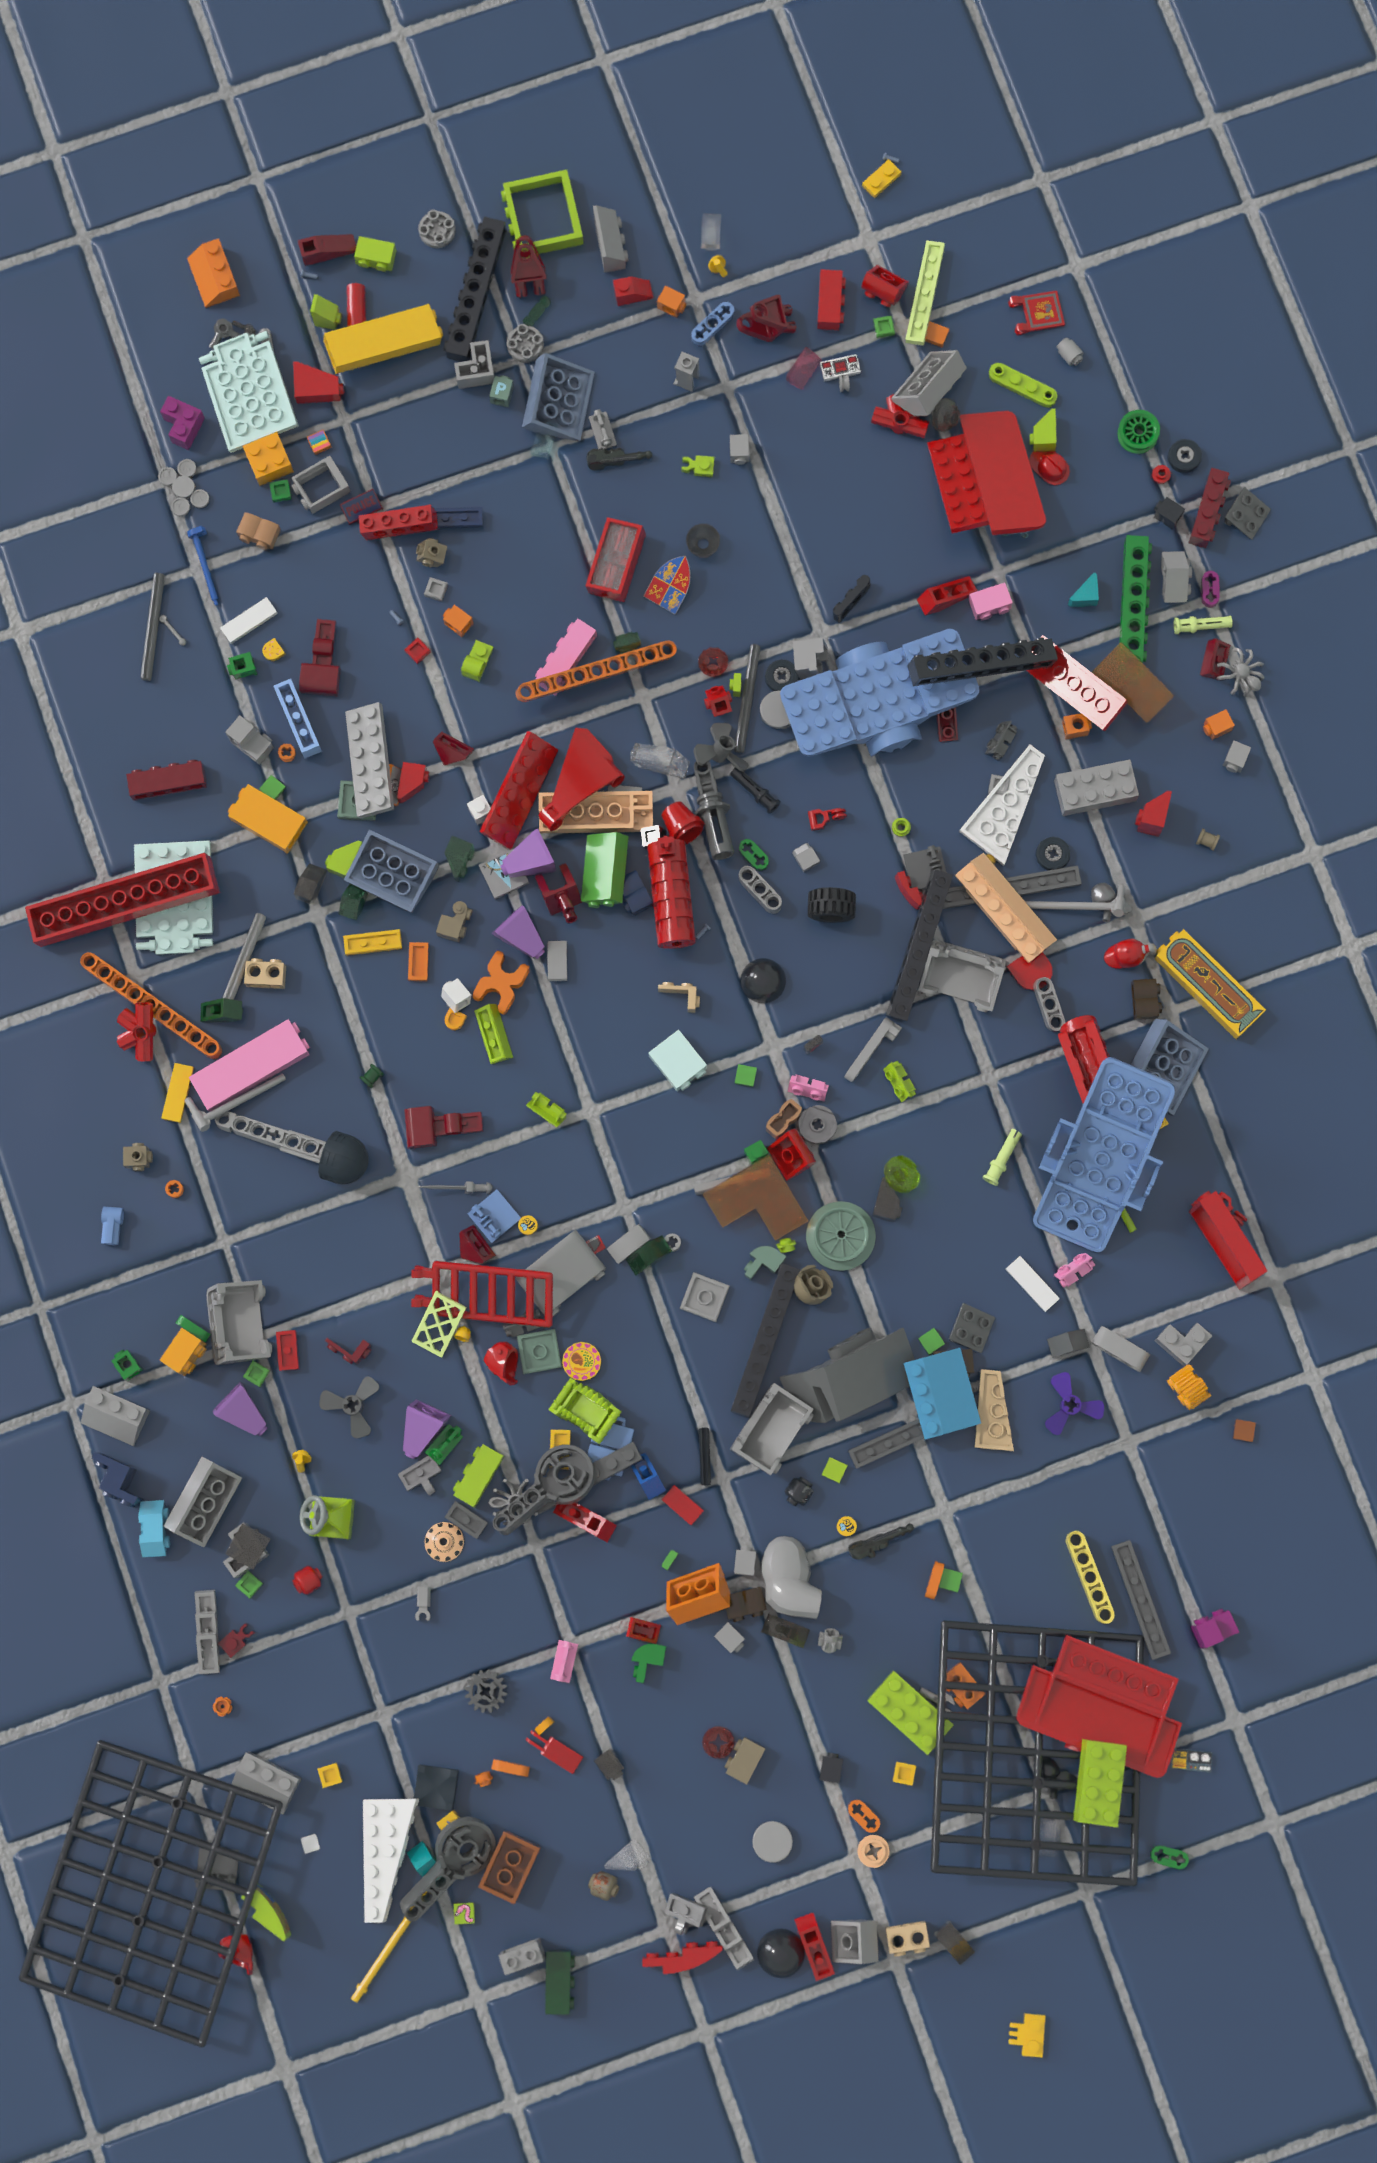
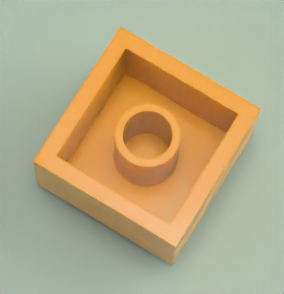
[243,432,294,486]
[160,1328,207,1376]

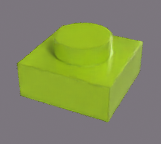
[729,673,741,697]

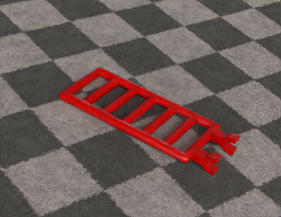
[411,1261,553,1328]

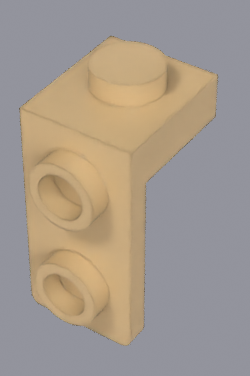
[658,982,700,1013]

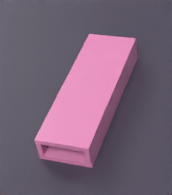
[189,1019,310,1112]

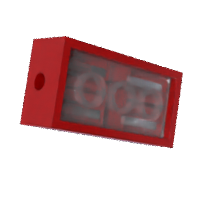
[585,517,646,602]

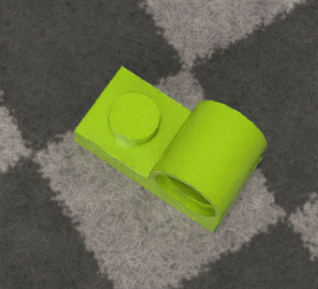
[461,640,494,682]

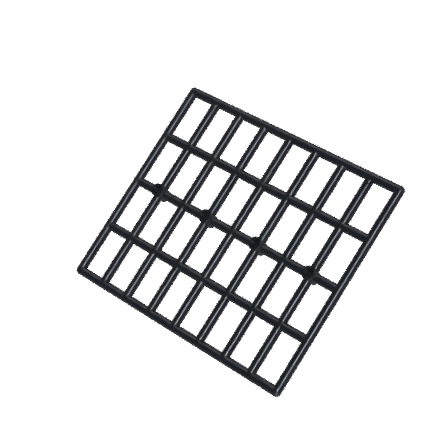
[930,1620,1144,1887]
[19,1740,283,2048]

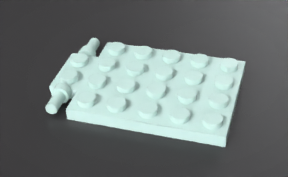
[199,331,298,453]
[134,841,213,955]

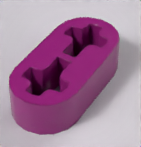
[1201,571,1220,608]

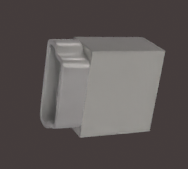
[792,843,820,872]

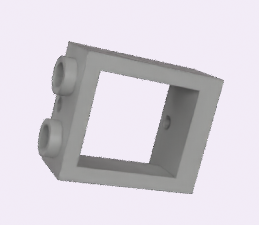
[291,456,351,514]
[499,1937,546,1975]

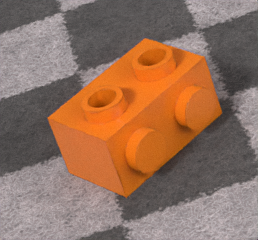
[946,1662,985,1709]

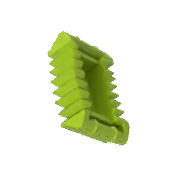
[548,1378,622,1444]

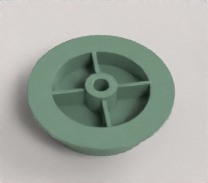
[806,1201,876,1271]

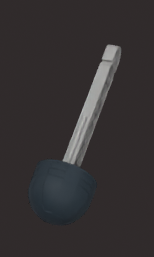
[214,1111,369,1184]

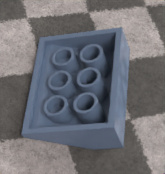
[522,353,594,441]
[344,830,439,913]
[1131,1019,1209,1115]

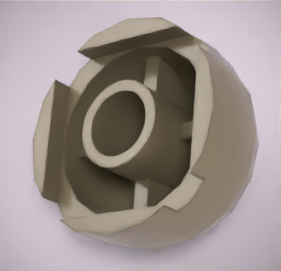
[794,1265,833,1305]

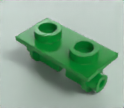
[425,1424,463,1465]

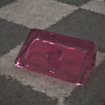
[786,347,822,390]

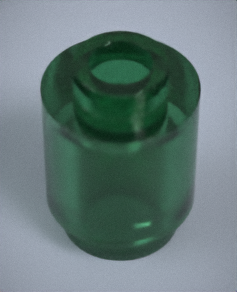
[613,631,641,654]

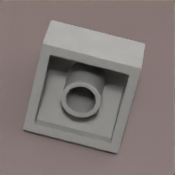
[831,1920,878,1964]

